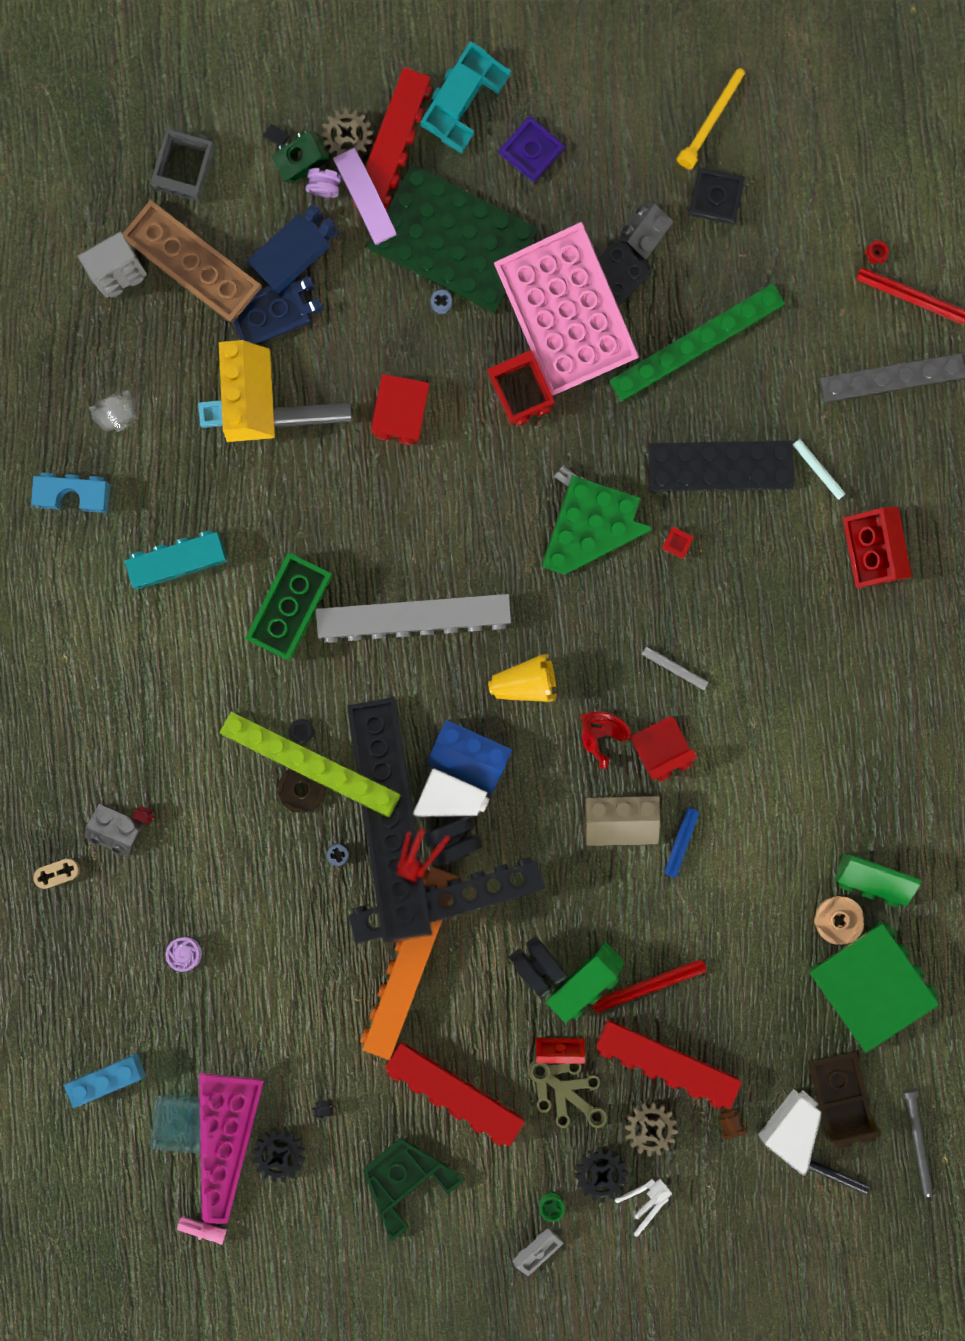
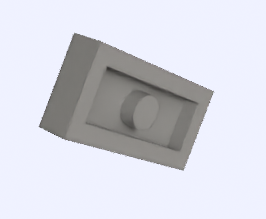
[512,1228,564,1276]

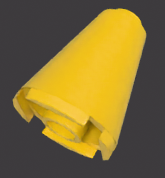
[488,654,557,702]

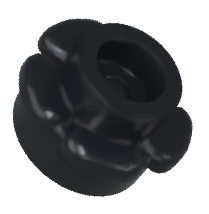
[311,1101,335,1118]

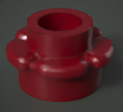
[132,806,155,825]

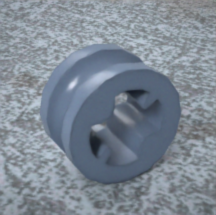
[431,290,452,314]
[327,844,348,866]

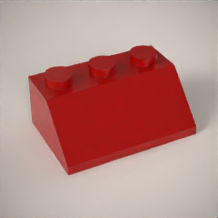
[843,507,912,588]

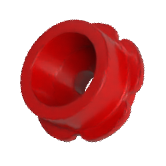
[865,241,889,264]

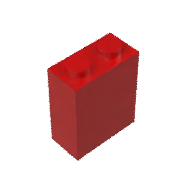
[371,374,430,445]

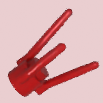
[397,828,450,881]

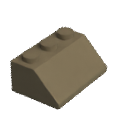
[585,796,660,846]

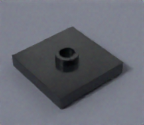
[688,167,745,225]

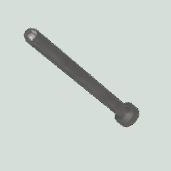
[901,1089,933,1197]

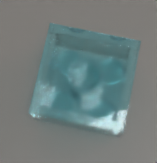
[150,1094,201,1153]

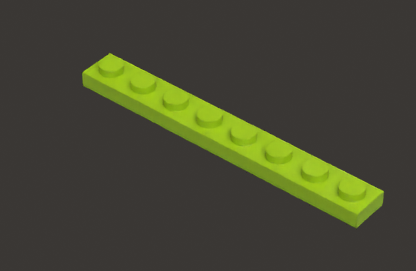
[219,712,400,817]

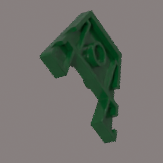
[363,1137,465,1242]

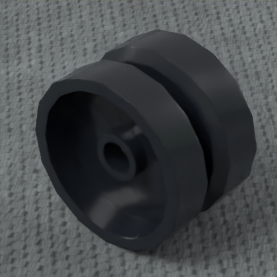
[422,815,483,867]
[509,935,568,999]

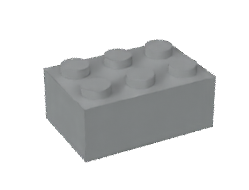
[78,232,147,298]

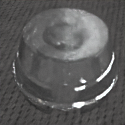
[89,389,137,432]

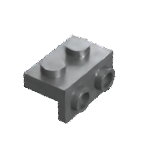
[617,202,674,260]
[85,804,143,856]

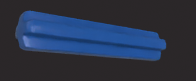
[664,808,699,877]

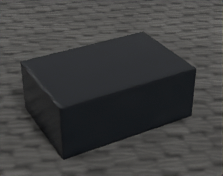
[263,124,290,147]

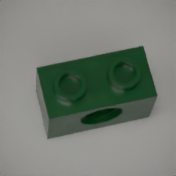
[271,130,331,184]

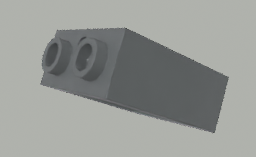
[151,128,216,203]

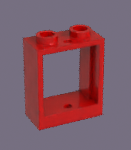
[487,350,555,426]

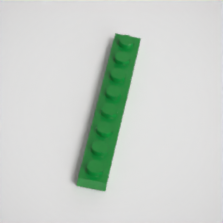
[609,284,785,402]

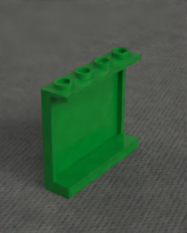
[808,920,939,1053]

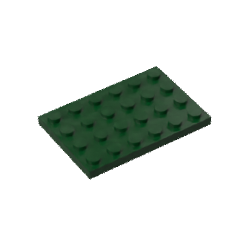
[368,164,539,314]

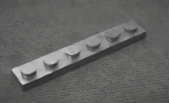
[819,354,965,403]

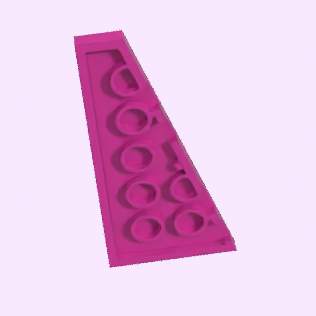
[199,1073,264,1224]

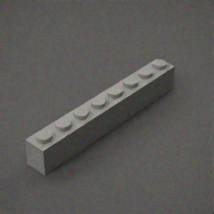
[316,594,511,643]

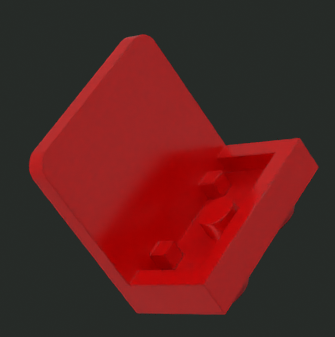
[631,717,697,782]

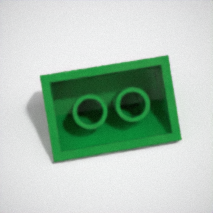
[834,854,922,908]

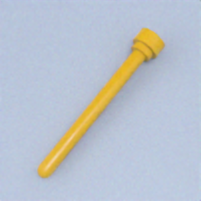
[676,68,745,169]

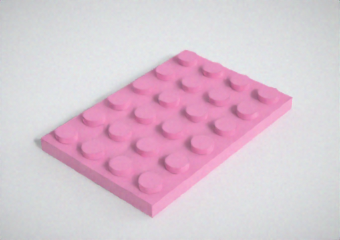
[494,222,639,396]

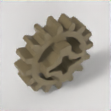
[321,108,373,156]
[624,1101,678,1156]

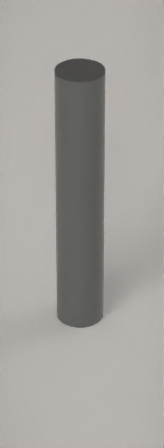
[273,403,352,427]

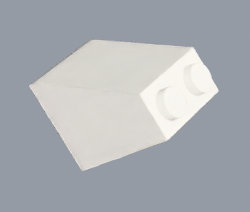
[413,769,489,816]
[758,1089,821,1175]

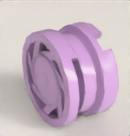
[305,168,341,197]
[165,937,202,972]

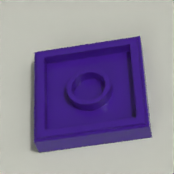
[498,115,565,184]

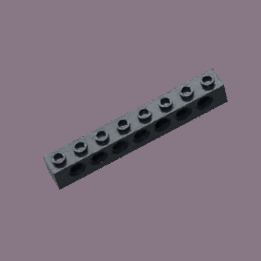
[348,857,545,944]

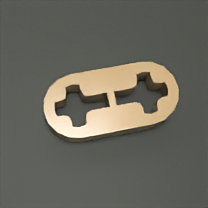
[33,858,80,889]

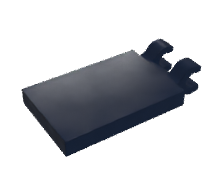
[246,204,339,294]
[233,277,324,345]

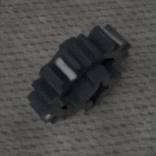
[252,1128,306,1183]
[575,1147,628,1202]

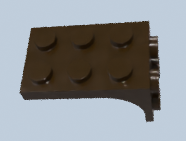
[808,1050,881,1149]

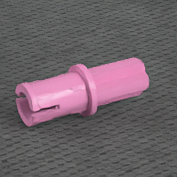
[177,1216,227,1245]

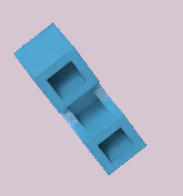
[31,473,110,513]
[64,1052,146,1108]

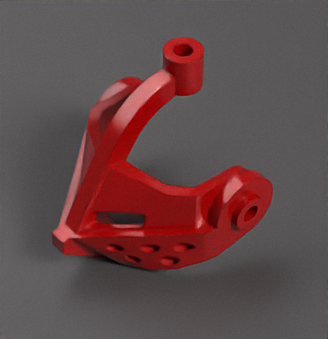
[581,711,631,769]

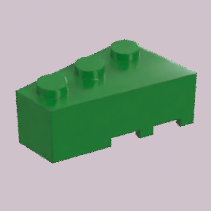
[546,941,625,1023]

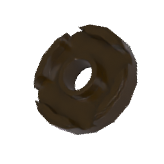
[277,769,326,813]

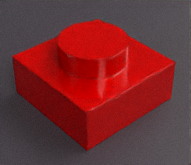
[661,527,694,559]

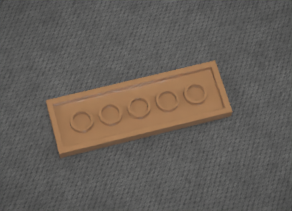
[122,200,262,324]

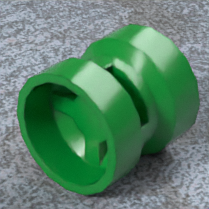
[539,1192,565,1222]

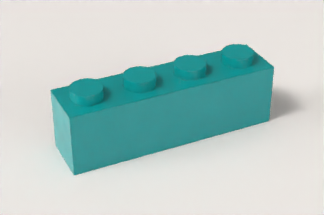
[124,530,228,590]

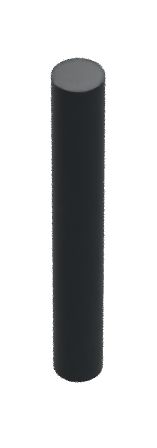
[807,1159,869,1194]

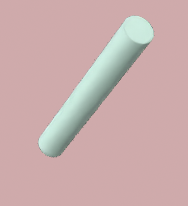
[793,439,846,500]

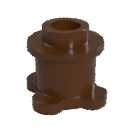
[717,1109,747,1140]

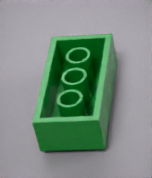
[245,552,334,662]

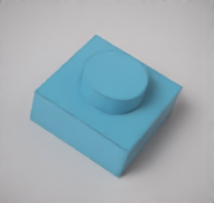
[198,400,223,428]

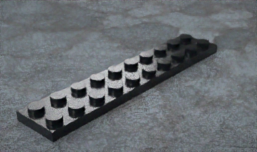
[347,697,433,944]

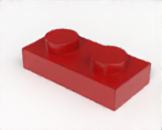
[536,1038,585,1064]

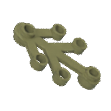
[528,1059,607,1128]

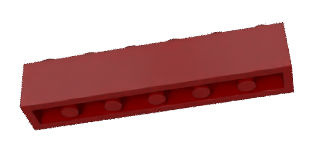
[353,67,433,211]
[595,1019,742,1110]
[385,1041,525,1147]

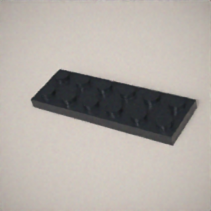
[648,441,794,492]

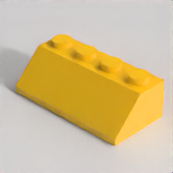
[219,340,275,442]

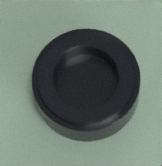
[289,719,314,743]

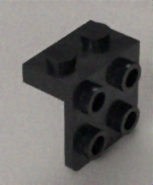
[598,239,651,305]

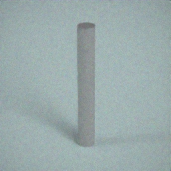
[641,646,709,690]

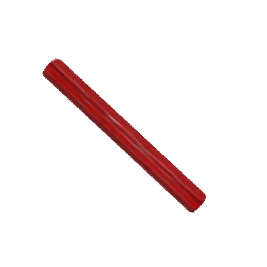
[856,267,965,324]
[592,959,707,1013]

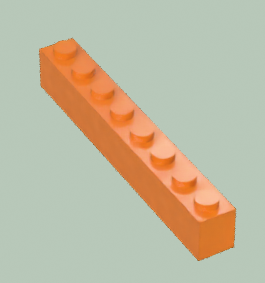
[360,865,459,1060]

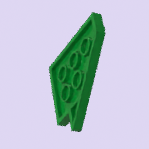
[541,475,652,575]

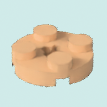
[814,895,864,945]

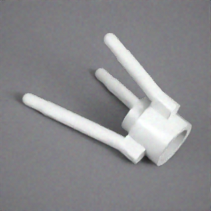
[615,1179,672,1236]

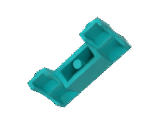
[421,41,511,154]

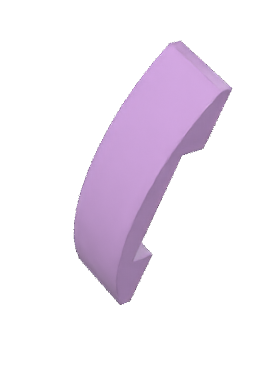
[333,148,397,245]

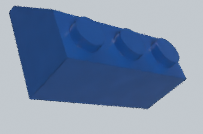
[427,720,512,793]

